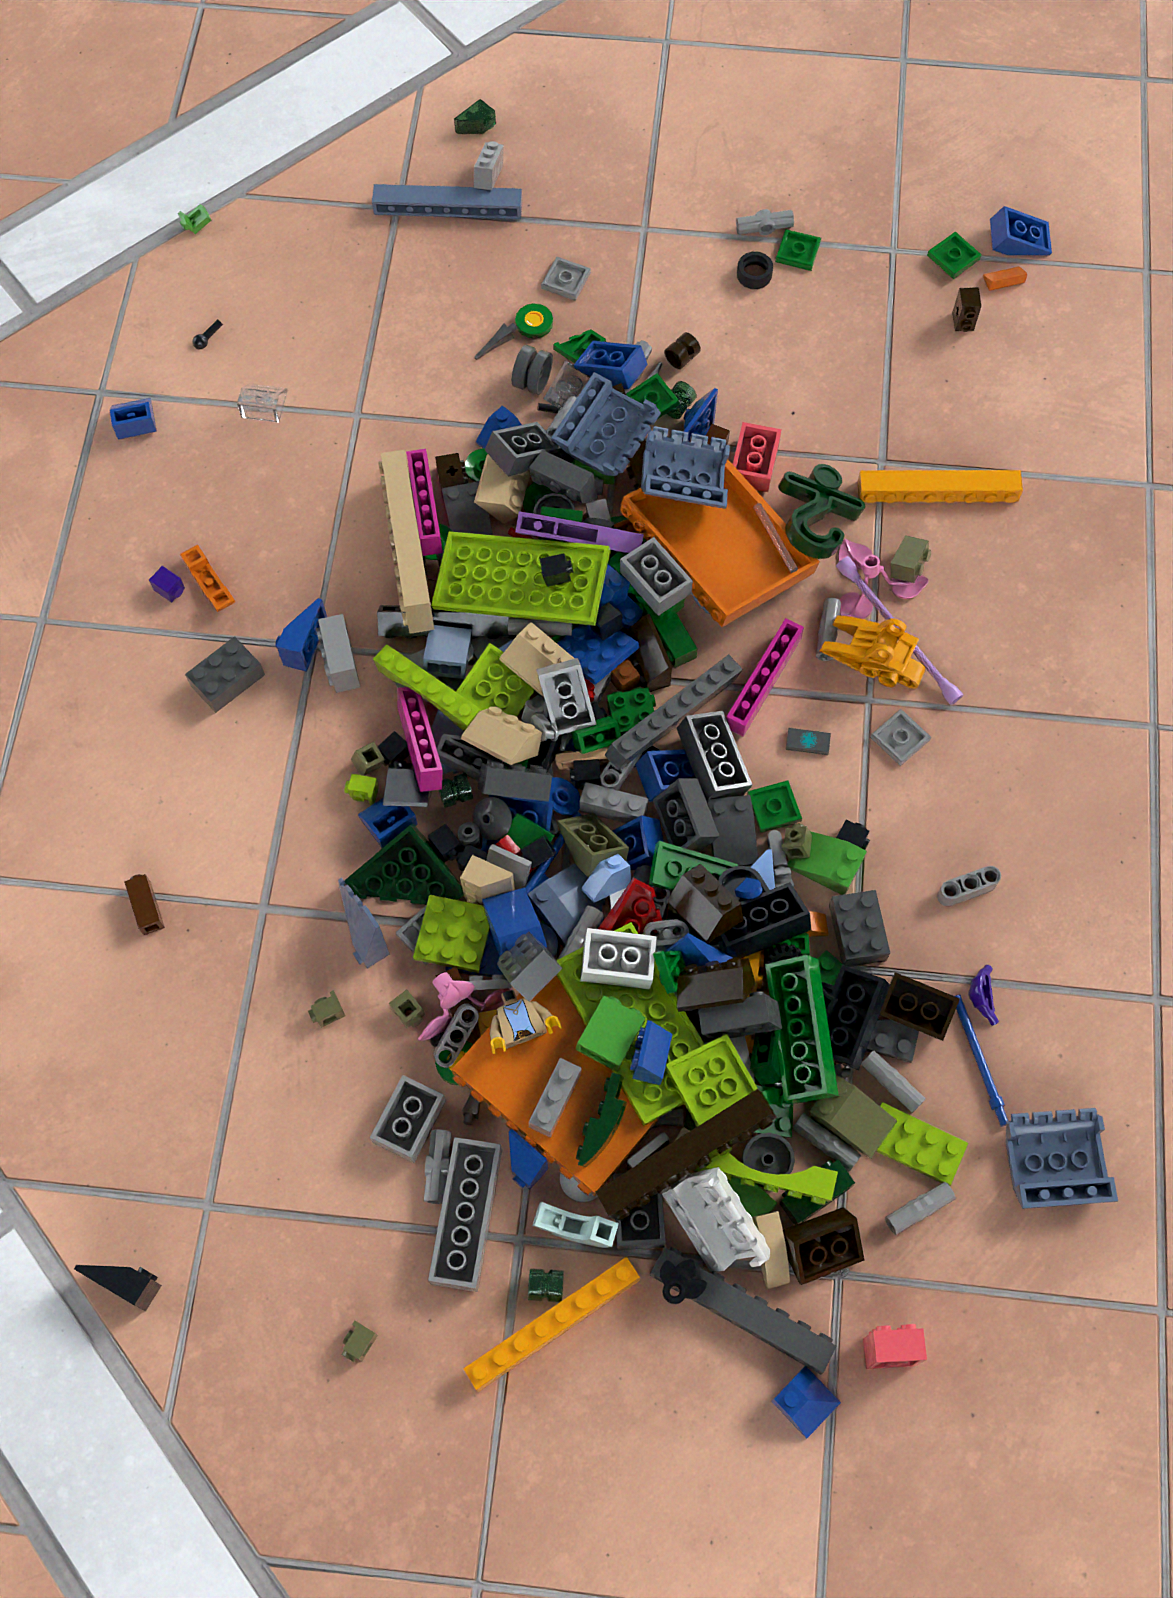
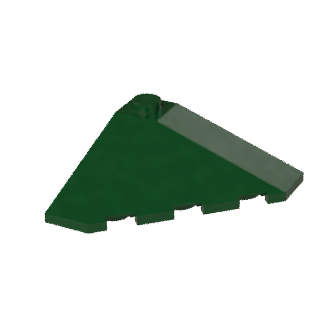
[344,824,464,905]

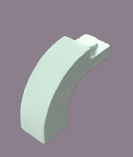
[532,1202,619,1248]

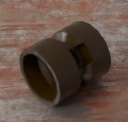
[664,332,701,369]

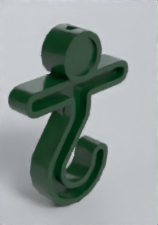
[778,464,866,559]

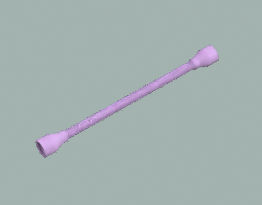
[836,556,963,705]

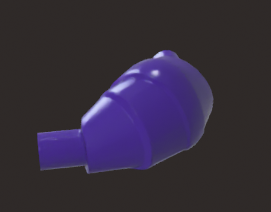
[968,965,999,1026]

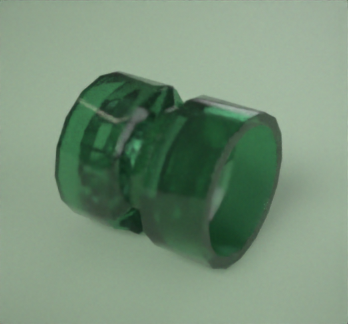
[666,381,697,419]
[439,773,473,808]
[528,1268,564,1303]

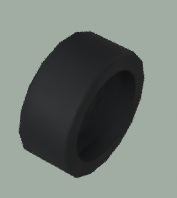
[737,251,773,289]

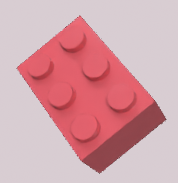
[733,422,782,492]
[863,1324,927,1369]

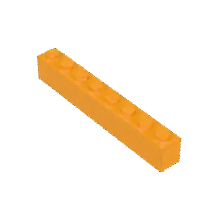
[857,470,1023,503]
[463,1257,640,1392]

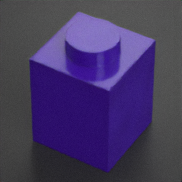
[149,566,185,603]

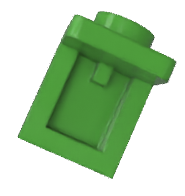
[178,204,212,234]

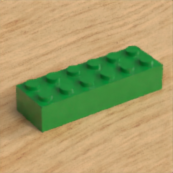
[765,955,839,1104]

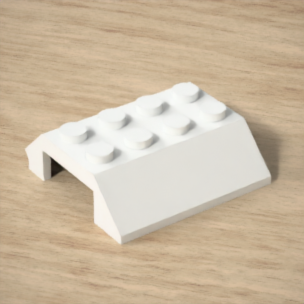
[662,1167,770,1272]

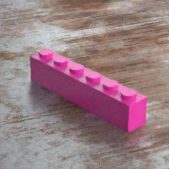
[406,449,443,556]
[726,618,804,737]
[397,687,443,792]

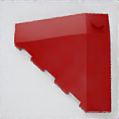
[598,877,662,961]

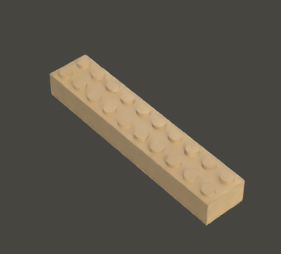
[378,449,435,634]

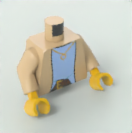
[489,990,561,1054]

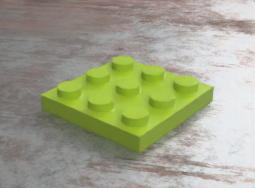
[456,643,535,717]
[413,895,490,973]
[665,1034,758,1127]

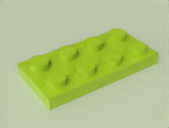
[876,1102,968,1186]

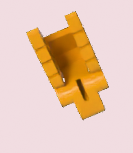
[819,615,926,689]

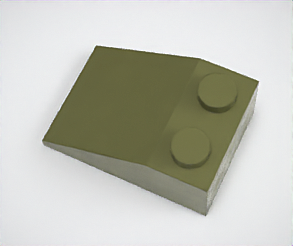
[557,813,629,877]
[810,1075,897,1159]

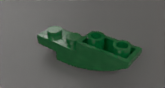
[576,1073,627,1167]

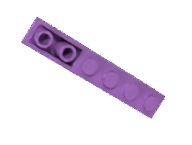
[515,511,644,553]

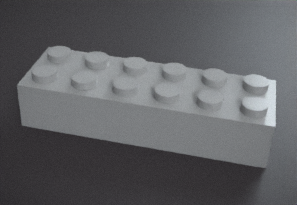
[428,1137,502,1292]

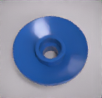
[549,777,581,815]

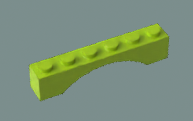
[373,644,481,731]
[693,1152,838,1205]

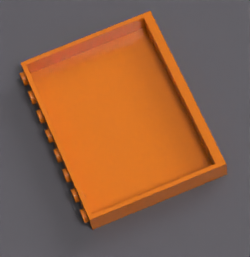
[620,459,820,627]
[452,976,662,1197]

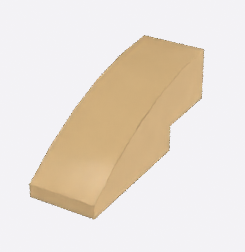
[752,1211,790,1289]

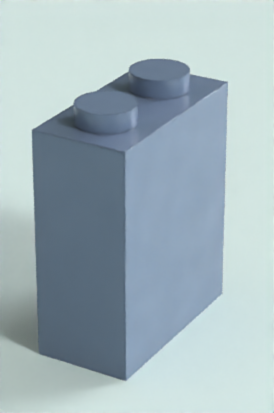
[423,625,472,679]

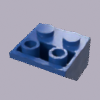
[110,398,157,440]
[358,797,418,848]
[630,1020,672,1085]

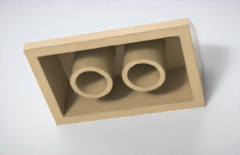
[474,454,530,524]
[499,622,575,697]
[461,707,543,765]
[460,855,515,905]

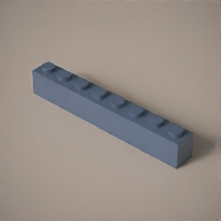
[372,184,522,219]

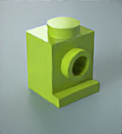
[344,774,379,805]

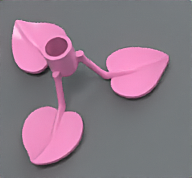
[839,539,929,619]
[417,972,512,1041]

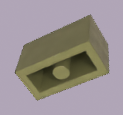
[891,535,931,583]

